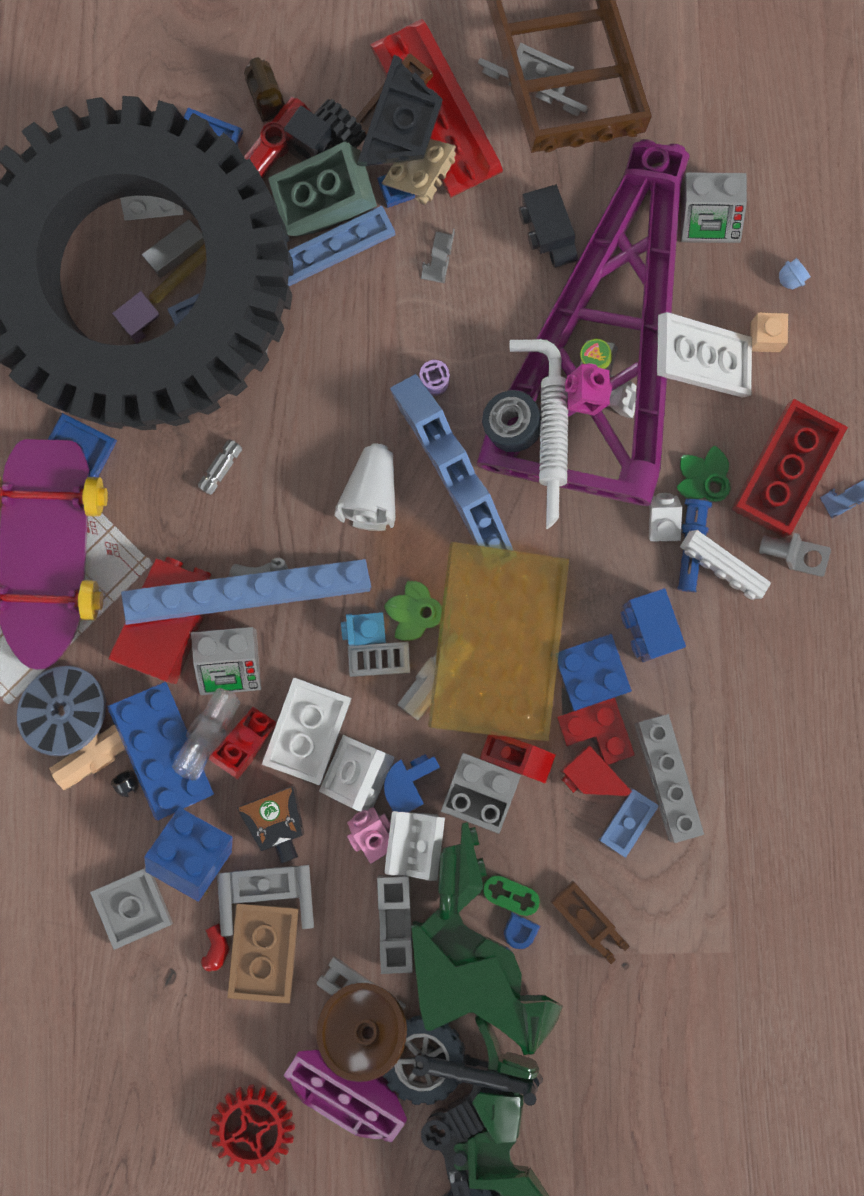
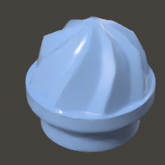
[779,258,811,290]

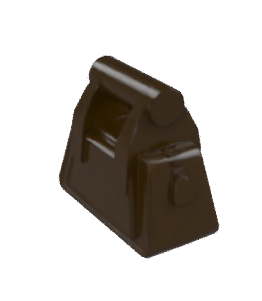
[244,57,285,122]

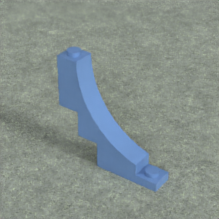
[390,374,516,571]

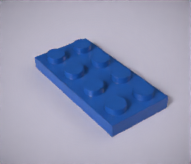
[107,682,214,820]

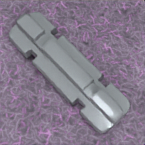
[198,439,242,495]

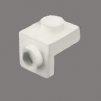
[649,493,682,541]

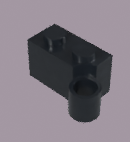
[518,184,578,268]

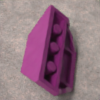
[284,1050,407,1142]

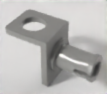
[759,533,831,577]

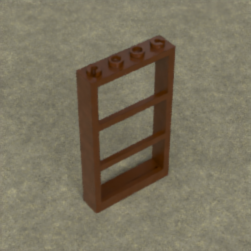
[487,0,652,153]

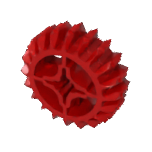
[209,1084,295,1174]

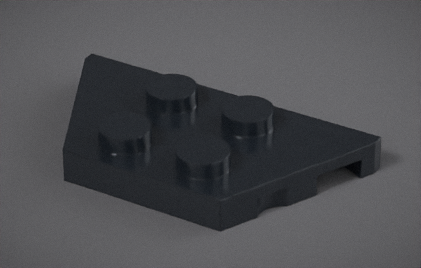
[358,55,443,167]

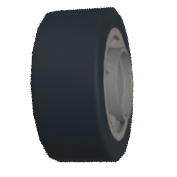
[482,390,541,452]

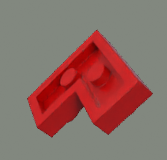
[556,697,635,765]

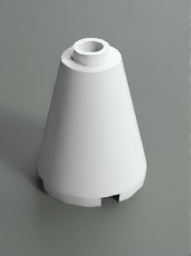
[335,443,396,531]

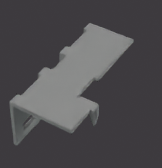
[421,229,455,283]

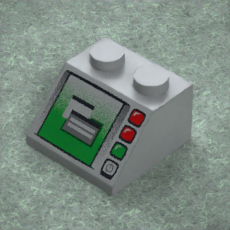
[681,172,747,243]
[191,627,261,695]

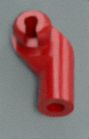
[201,923,229,972]

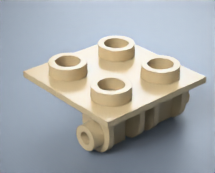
[382,139,456,205]

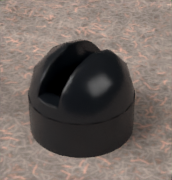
[111,770,138,797]

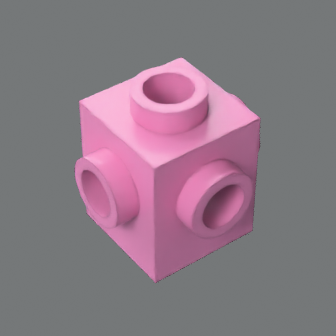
[347,807,391,864]

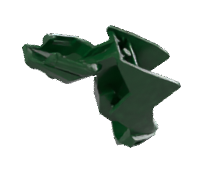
[411,822,563,1056]

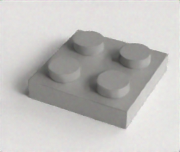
[90,868,173,950]

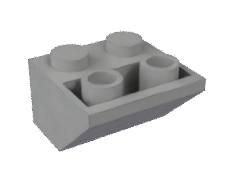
[441,753,521,834]

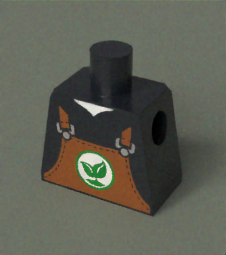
[237,785,304,863]

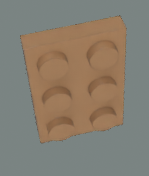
[227,903,299,1004]

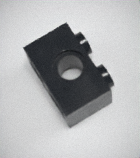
[283,106,334,162]

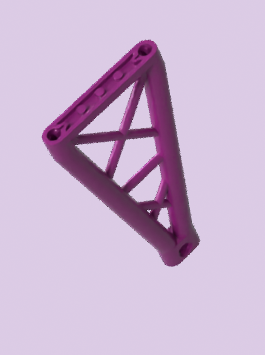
[476,139,690,506]

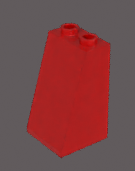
[108,556,212,684]

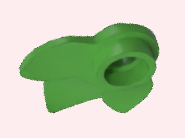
[384,581,443,641]

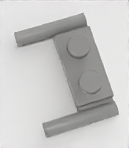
[217,865,314,936]

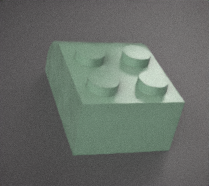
[268,142,377,236]

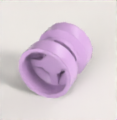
[419,360,450,396]

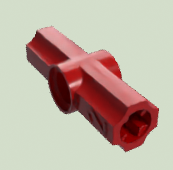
[244,96,312,178]

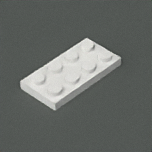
[657,312,752,397]

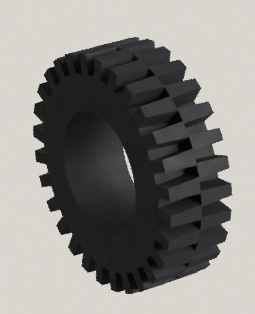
[0,96,294,430]

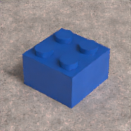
[620,588,686,663]
[144,807,233,902]

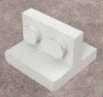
[319,735,395,812]

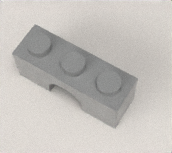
[377,875,413,974]

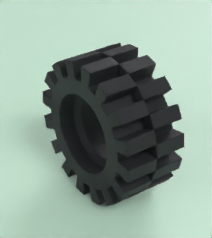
[314,99,366,148]

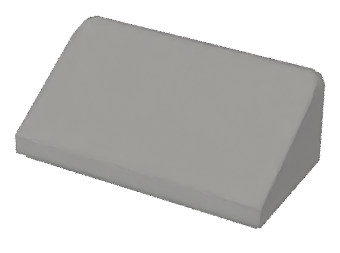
[142,219,205,278]

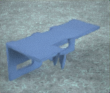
[820,480,864,519]

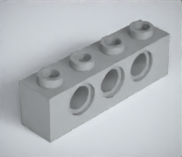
[634,714,704,843]

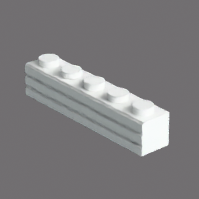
[680,530,771,600]

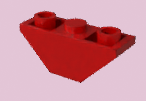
[209,707,277,780]

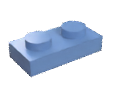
[599,789,659,858]

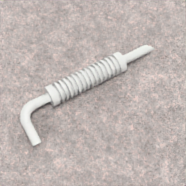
[510,339,568,529]

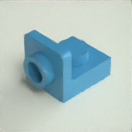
[341,612,386,646]

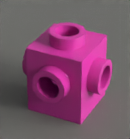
[565,363,612,416]

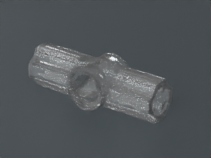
[172,688,241,781]

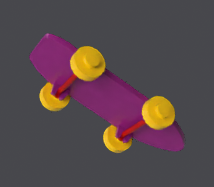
[0,439,108,670]

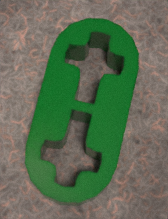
[483,875,540,916]

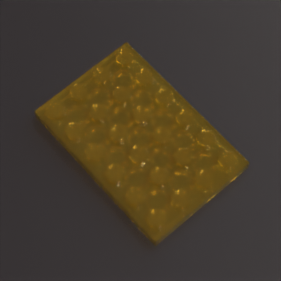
[428,542,569,741]

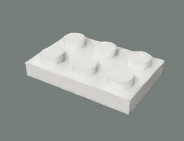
[262,678,352,785]

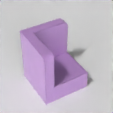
[112,291,159,344]

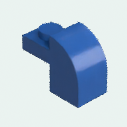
[384,754,440,812]

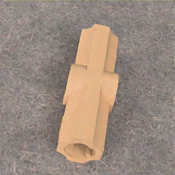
[49,725,125,790]

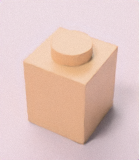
[750,313,788,352]

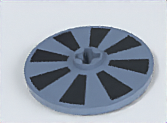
[17,666,106,756]

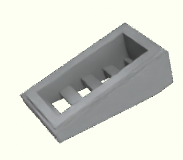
[348,642,410,677]

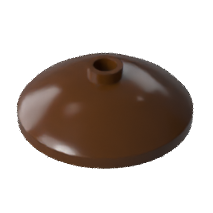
[317,983,407,1082]

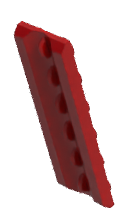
[370,19,503,198]

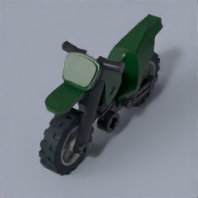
[383,1015,549,1196]

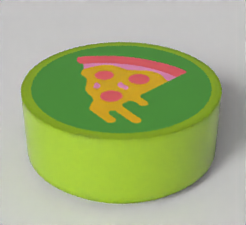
[580,339,612,369]

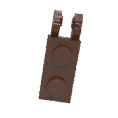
[550,880,630,964]

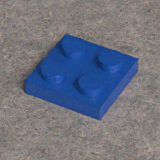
[553,634,632,711]

